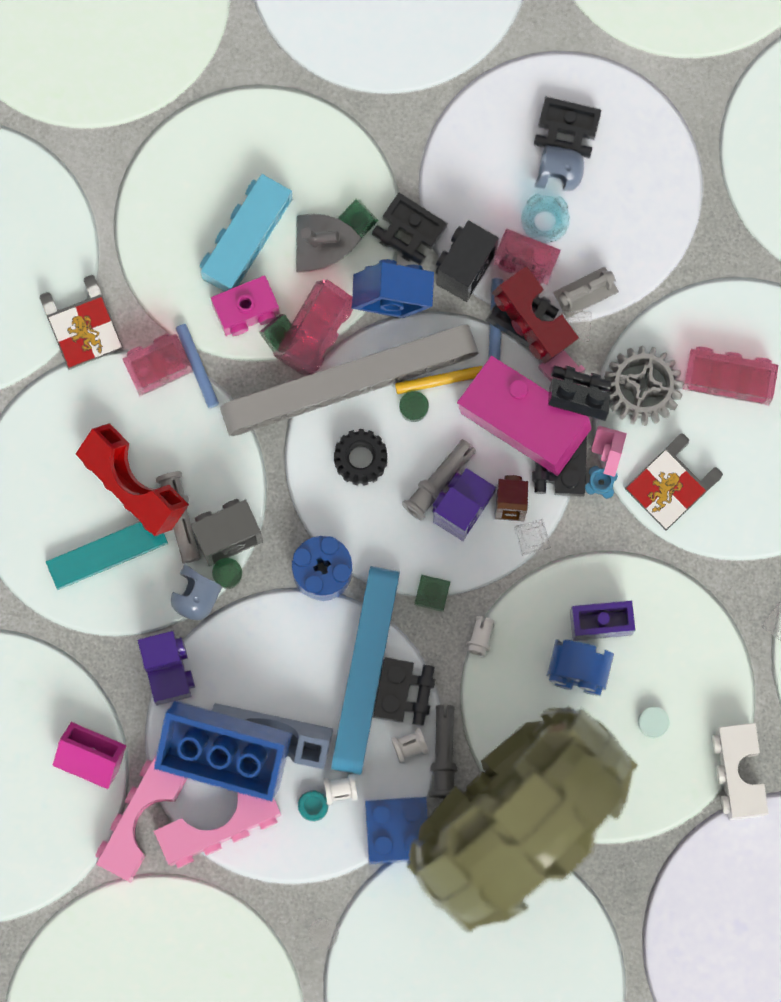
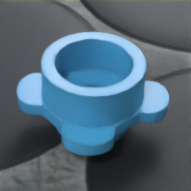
[585,466,618,499]

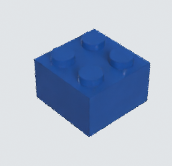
[352,259,434,318]
[365,797,428,864]

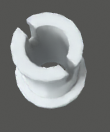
[466,616,495,656]

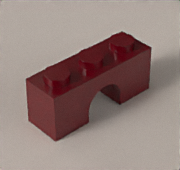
[492,266,579,364]

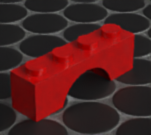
[76,423,189,536]

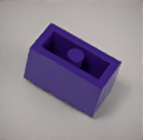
[569,600,636,641]

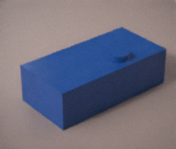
[154,701,292,802]

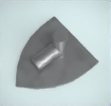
[296,214,362,272]

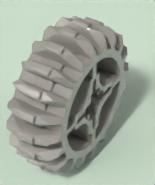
[604,346,684,426]

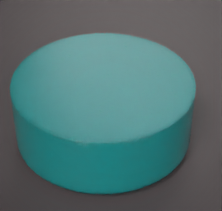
[298,790,329,822]

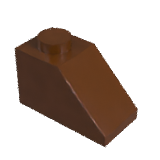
[495,475,529,522]

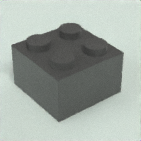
[191,499,263,567]

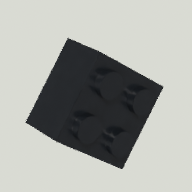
[435,220,499,302]

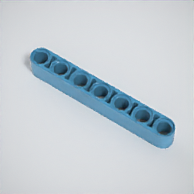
[331,566,400,775]

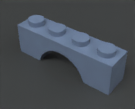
[211,703,333,769]

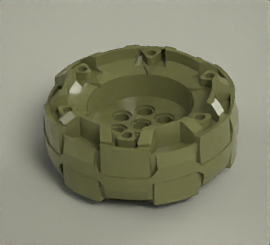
[406,706,638,933]

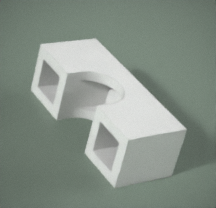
[712,723,769,821]

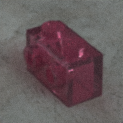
[494,228,561,285]
[122,334,193,397]

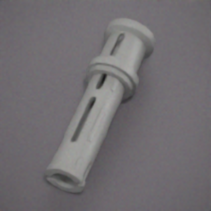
[402,439,476,521]
[156,471,201,564]

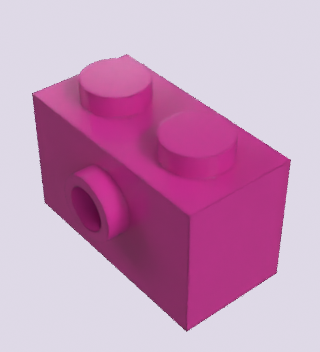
[210,275,280,336]
[52,722,127,789]

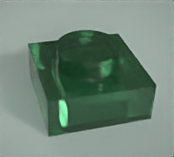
[337,199,379,238]
[259,314,301,356]
[414,574,451,612]

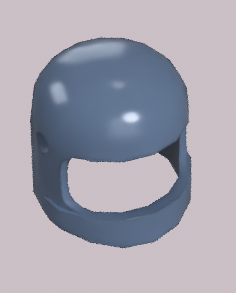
[534,145,584,191]
[171,564,222,620]

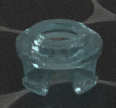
[521,193,570,243]

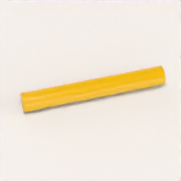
[395,365,482,395]

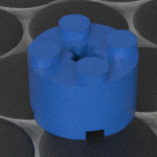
[292,536,353,601]
[547,639,614,696]

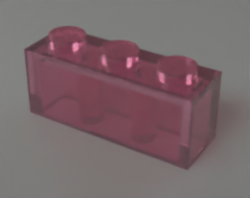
[273,280,353,375]
[682,347,779,406]

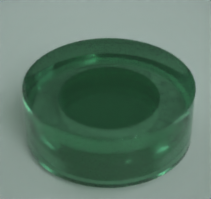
[399,391,429,422]
[212,558,243,589]

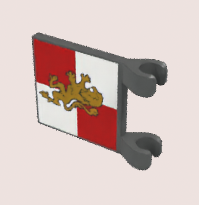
[39,275,123,370]
[624,433,723,531]

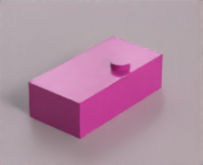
[457,355,592,476]

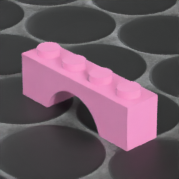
[95,755,188,883]
[154,793,282,869]

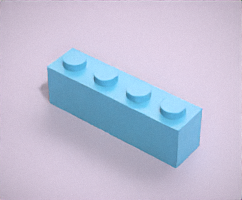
[200,174,293,292]

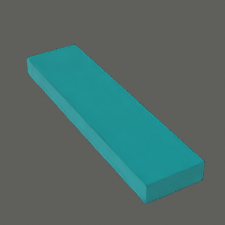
[46,522,168,590]

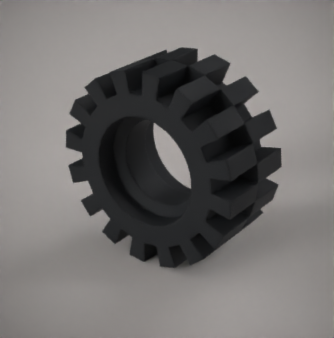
[334,429,387,486]

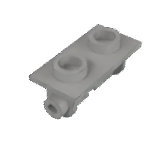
[553,267,619,318]

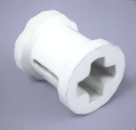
[391,727,429,764]
[323,774,358,805]

